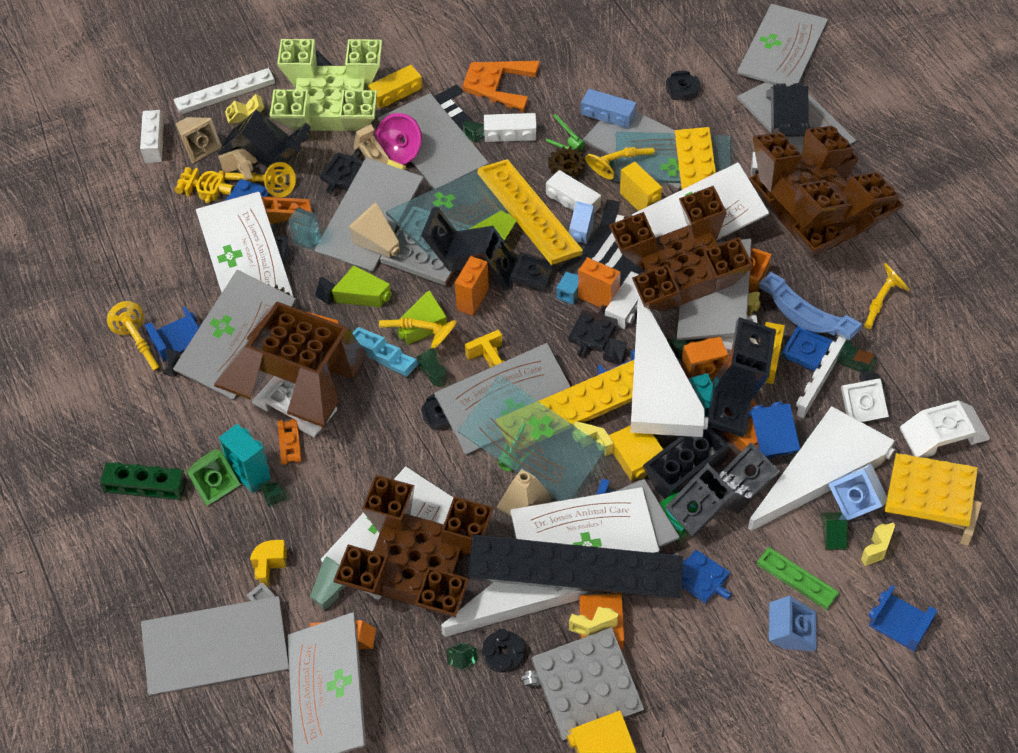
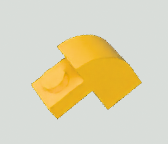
[250,540,287,587]

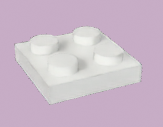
[841,379,889,422]

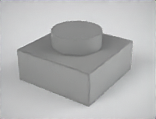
[246,582,275,601]

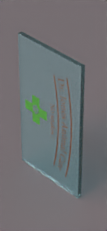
[614,132,731,183]
[386,170,509,252]
[458,375,606,501]

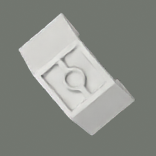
[252,376,337,437]
[900,400,990,458]

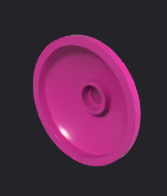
[375,113,422,165]

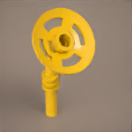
[585,147,655,180]
[225,162,296,198]
[864,263,910,329]
[107,301,160,371]
[379,317,457,350]

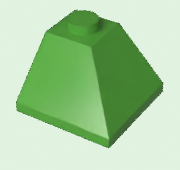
[186,449,241,506]

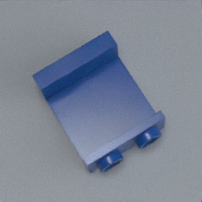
[145,306,201,362]
[748,402,800,458]
[868,585,937,652]

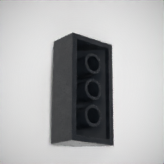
[643,427,729,499]

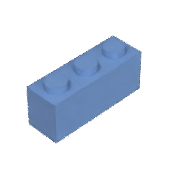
[581,89,637,128]

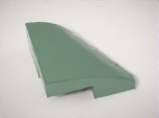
[310,556,346,611]

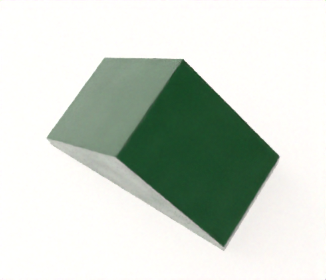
[821,512,847,550]

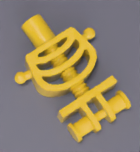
[174,167,234,203]

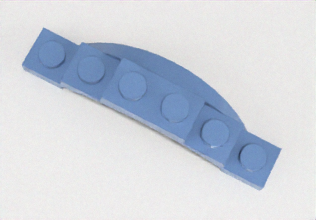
[759,272,862,340]

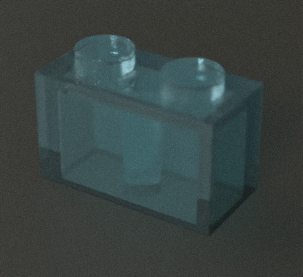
[288,207,321,250]

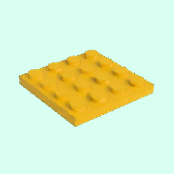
[885,453,978,527]

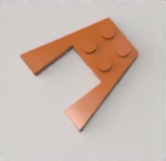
[463,61,539,113]

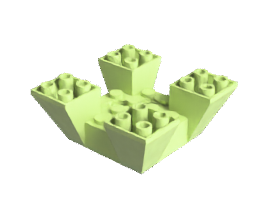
[270,39,382,131]

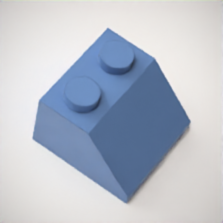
[769,596,816,651]

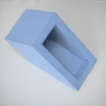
[569,201,594,245]

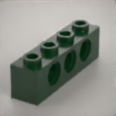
[100,462,187,501]

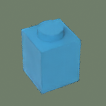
[557,272,578,305]

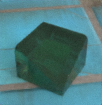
[463,121,485,142]
[259,482,286,507]
[446,642,477,669]

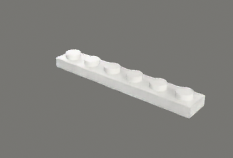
[174,68,275,115]
[796,334,849,418]

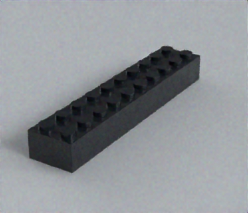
[468,535,683,600]

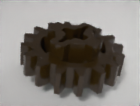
[548,146,586,178]

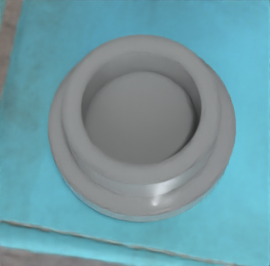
[521,670,541,686]

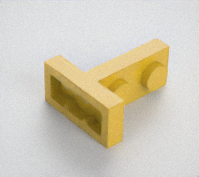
[465,329,505,367]

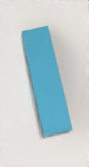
[352,327,418,377]

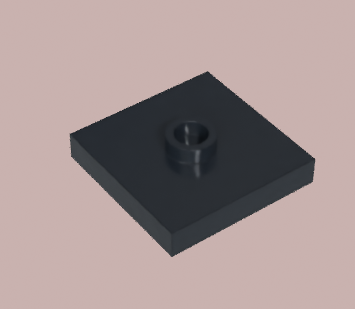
[510,252,555,291]

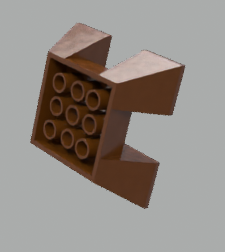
[753,125,900,229]
[749,151,904,258]
[609,185,753,312]
[214,301,367,428]
[333,474,493,617]

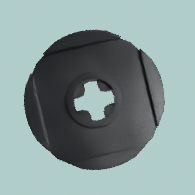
[666,71,700,100]
[421,394,451,430]
[482,629,525,673]

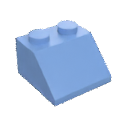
[829,464,887,521]

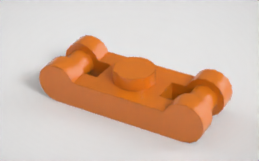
[277,419,302,465]

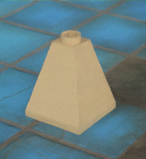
[176,117,222,163]
[349,203,401,258]
[497,469,553,517]

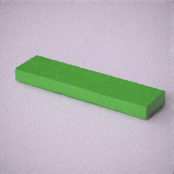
[757,547,839,610]

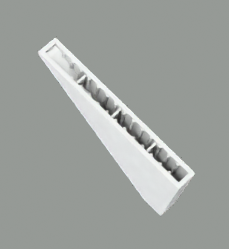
[630,295,708,437]
[748,406,895,531]
[441,582,602,637]

